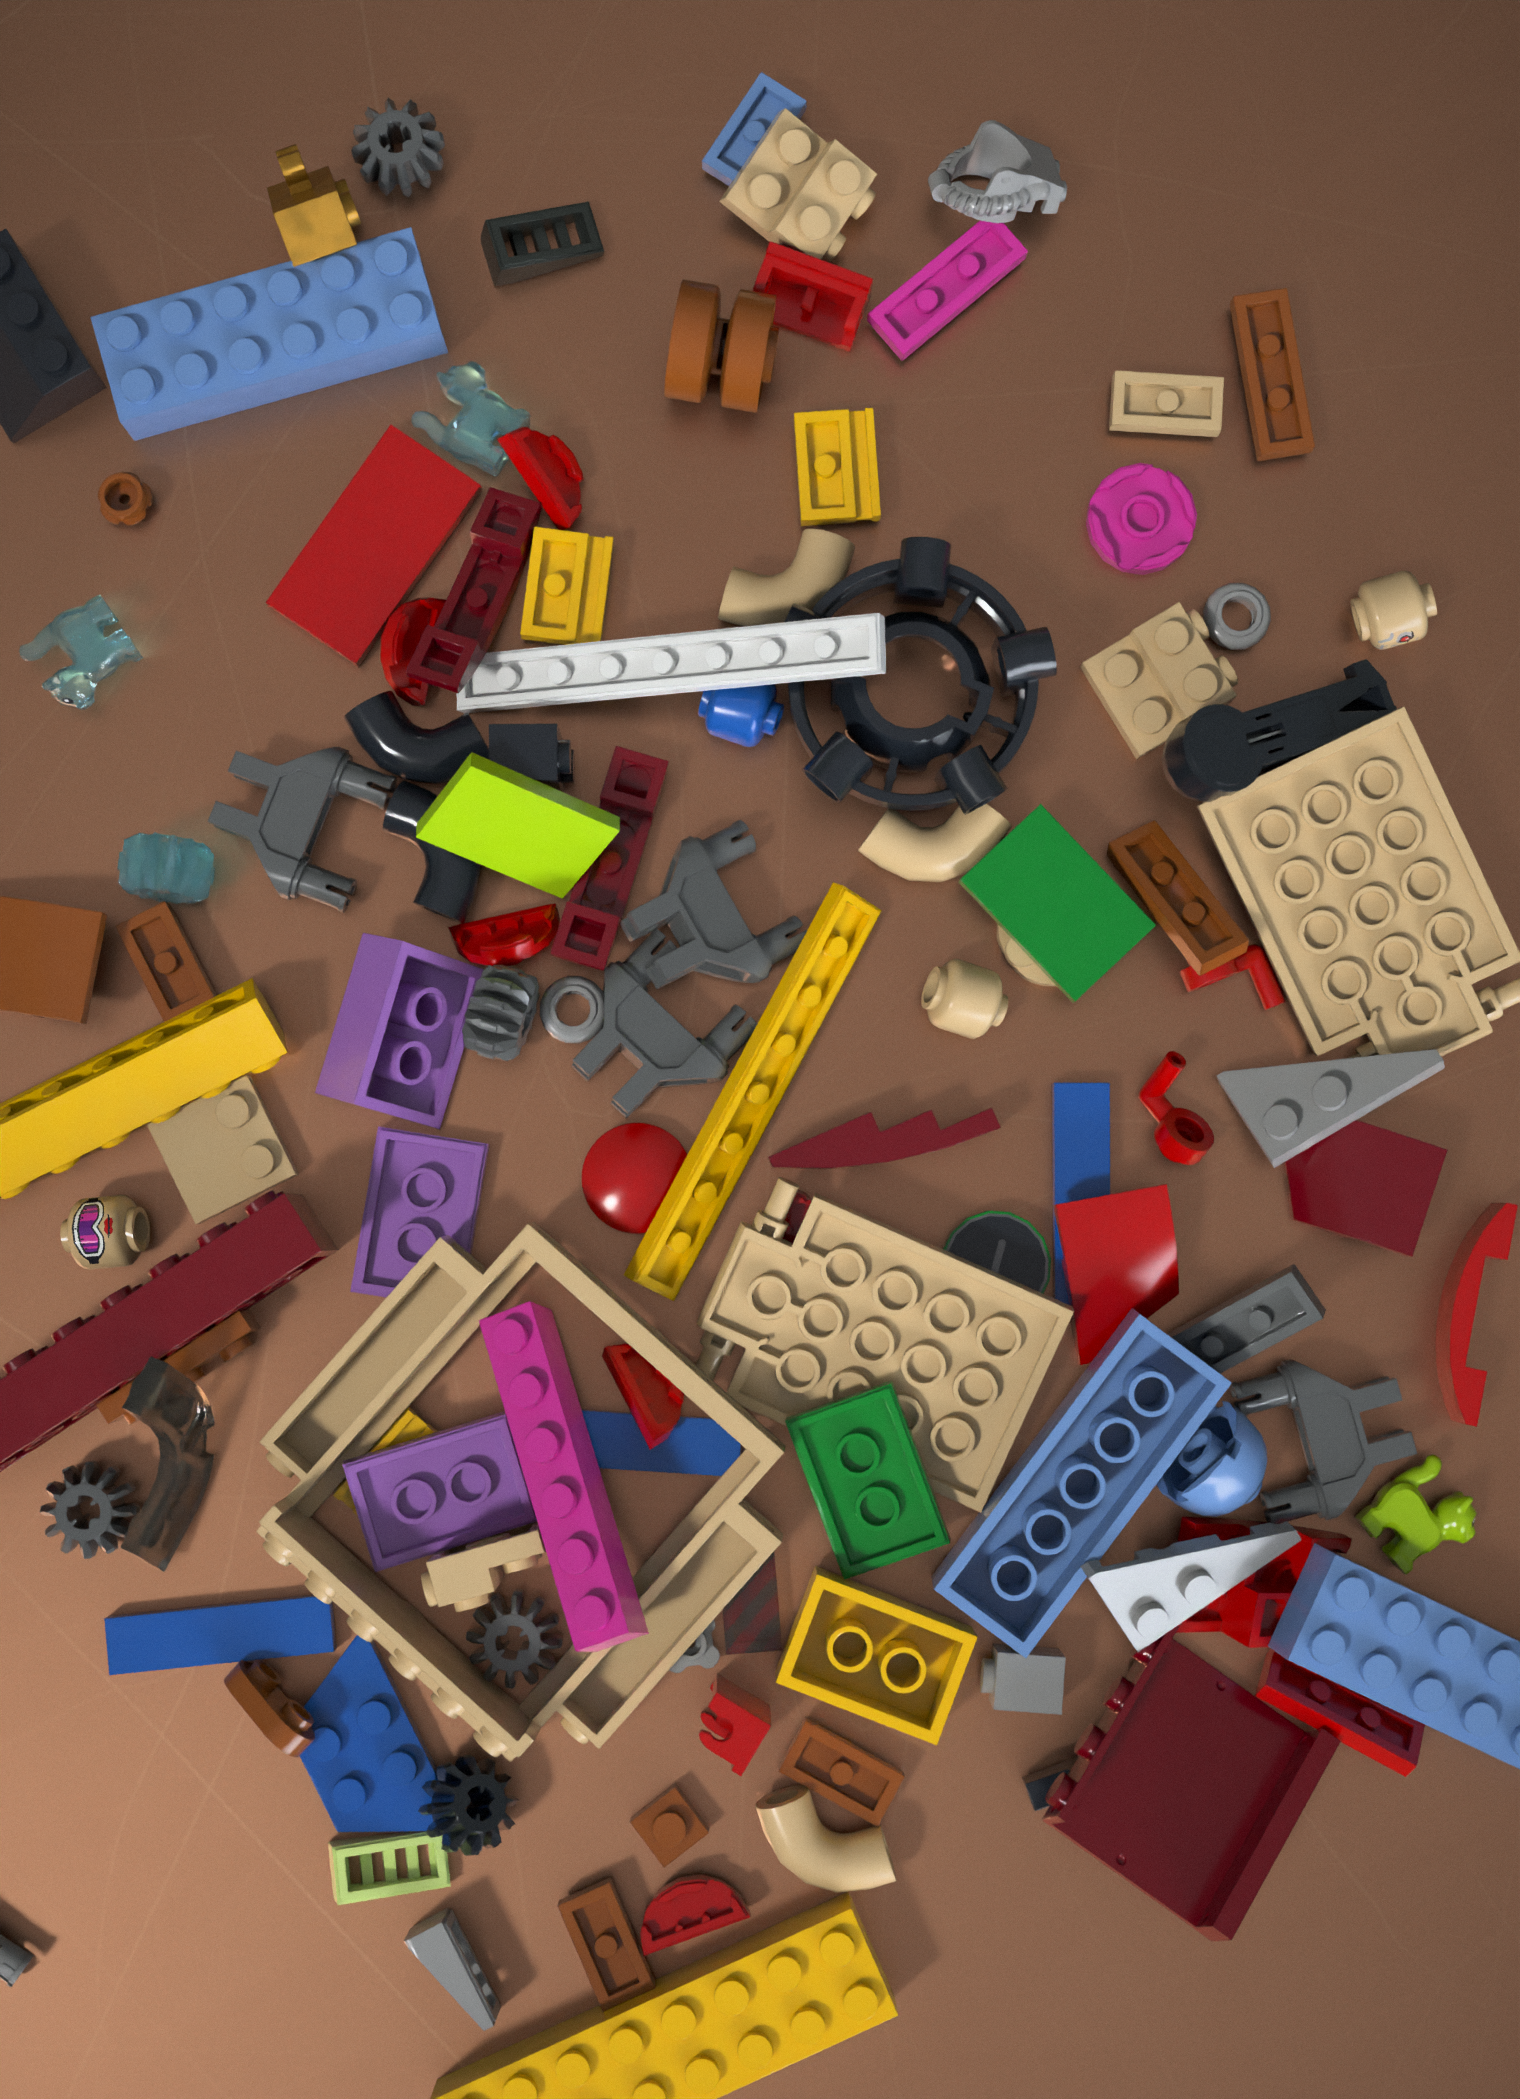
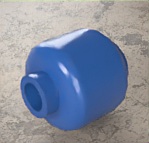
[698,684,784,747]

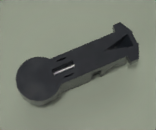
[1162,659,1397,802]

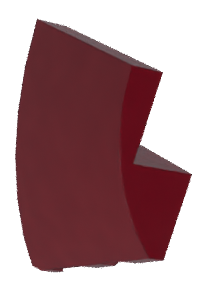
[1283,1120,1448,1257]

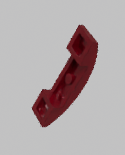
[405,487,542,693]
[550,746,669,971]

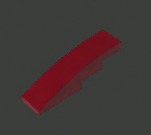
[768,1108,1001,1169]

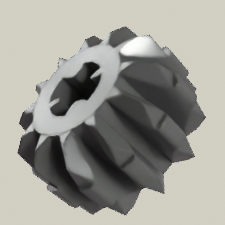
[351,98,445,198]
[462,965,540,1061]
[39,1460,140,1559]
[466,1589,563,1689]

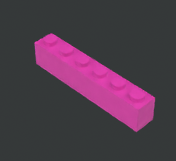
[479,1301,649,1652]

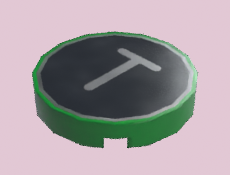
[942,1211,1051,1294]

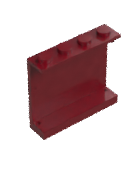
[1042,1626,1341,1941]

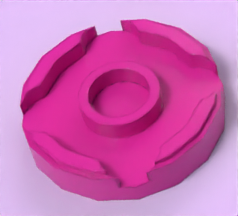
[1086,463,1197,575]

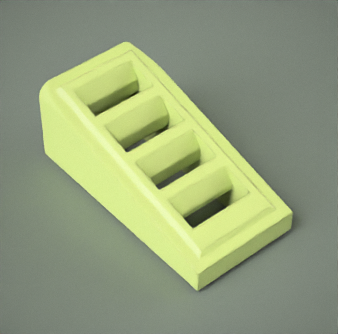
[328,1831,451,1905]

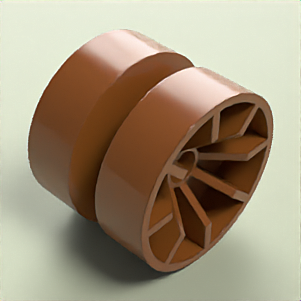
[664,279,779,413]

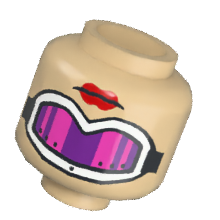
[60,1195,150,1270]

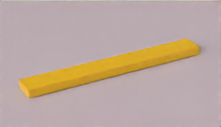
[624,882,882,1301]

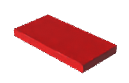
[265,424,482,668]

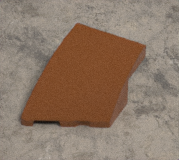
[0,896,107,1024]

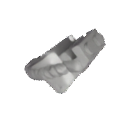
[928,120,1067,223]

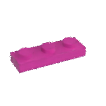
[867,221,1028,361]

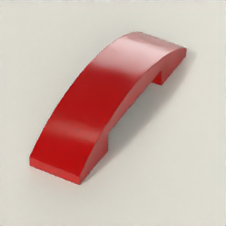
[1435,1203,1518,1427]

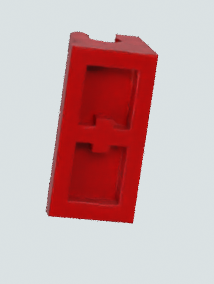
[752,241,873,352]
[699,1673,771,1776]

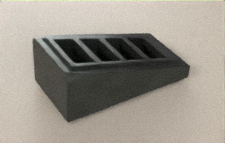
[480,202,604,286]

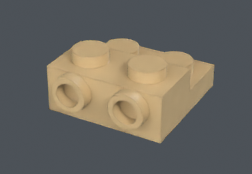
[719,108,877,262]
[1080,602,1238,760]
[421,1522,546,1612]

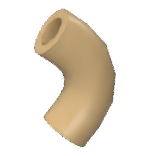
[718,529,855,627]
[858,804,1011,882]
[755,1785,897,1893]

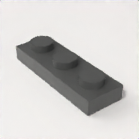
[1167,1264,1326,1374]

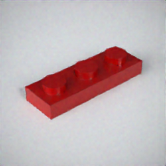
[1255,1649,1425,1777]

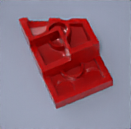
[1053,1184,1179,1365]
[1176,1517,1352,1648]

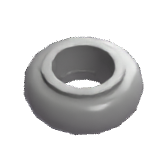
[1203,583,1271,650]
[540,976,604,1044]

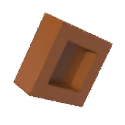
[630,1783,709,1868]

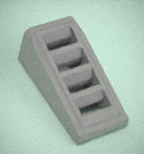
[404,1907,501,2031]

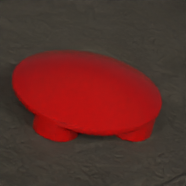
[582,1123,687,1234]

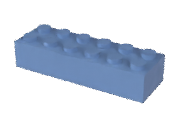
[91,227,448,441]
[931,1308,1232,1658]
[1268,1543,1520,1769]

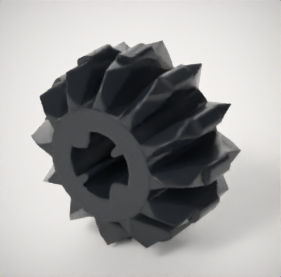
[418,1755,519,1856]

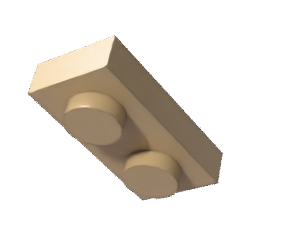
[1109,370,1224,437]

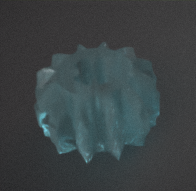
[117,832,215,904]

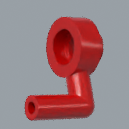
[1179,944,1285,1010]
[1139,1051,1214,1165]

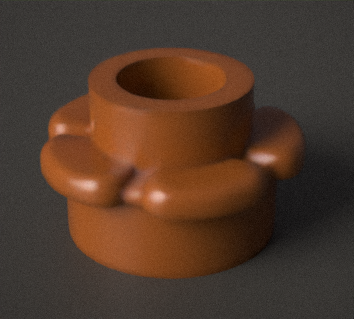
[98,472,152,526]

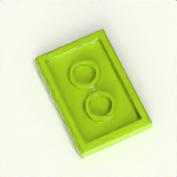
[416,752,620,899]

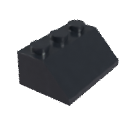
[0,229,107,444]

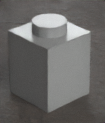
[980,1643,1066,1715]

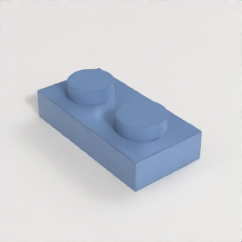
[702,72,807,186]

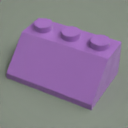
[315,933,484,1129]

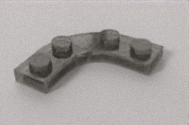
[120,1356,215,1572]

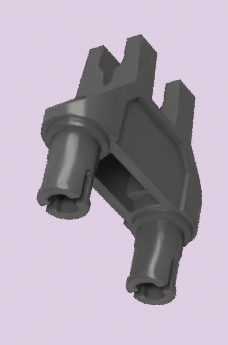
[208,747,398,913]
[619,820,807,989]
[571,929,757,1119]
[1230,1359,1417,1524]

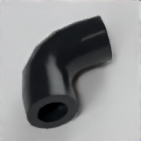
[344,691,489,784]
[383,780,481,924]

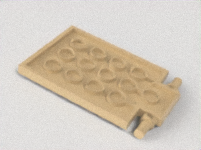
[1196,707,1520,1058]
[696,1177,1074,1512]

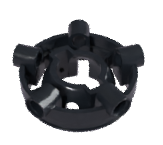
[785,537,1057,815]

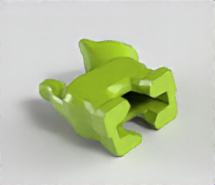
[1354,1454,1477,1575]

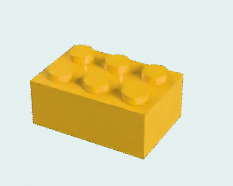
[775,1566,978,1745]

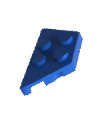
[300,1635,438,1832]

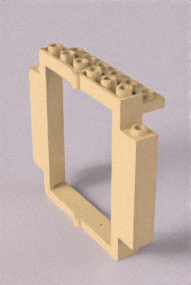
[256,1222,786,1762]

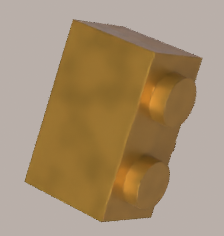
[267,144,361,267]

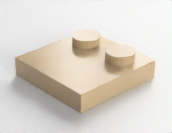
[147,1075,299,1224]

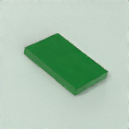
[959,804,1156,1003]
[785,1380,951,1580]

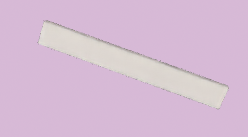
[456,613,886,713]

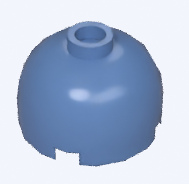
[1156,1401,1267,1517]

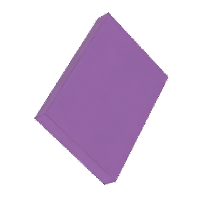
[350,1127,490,1297]
[342,1411,537,1572]

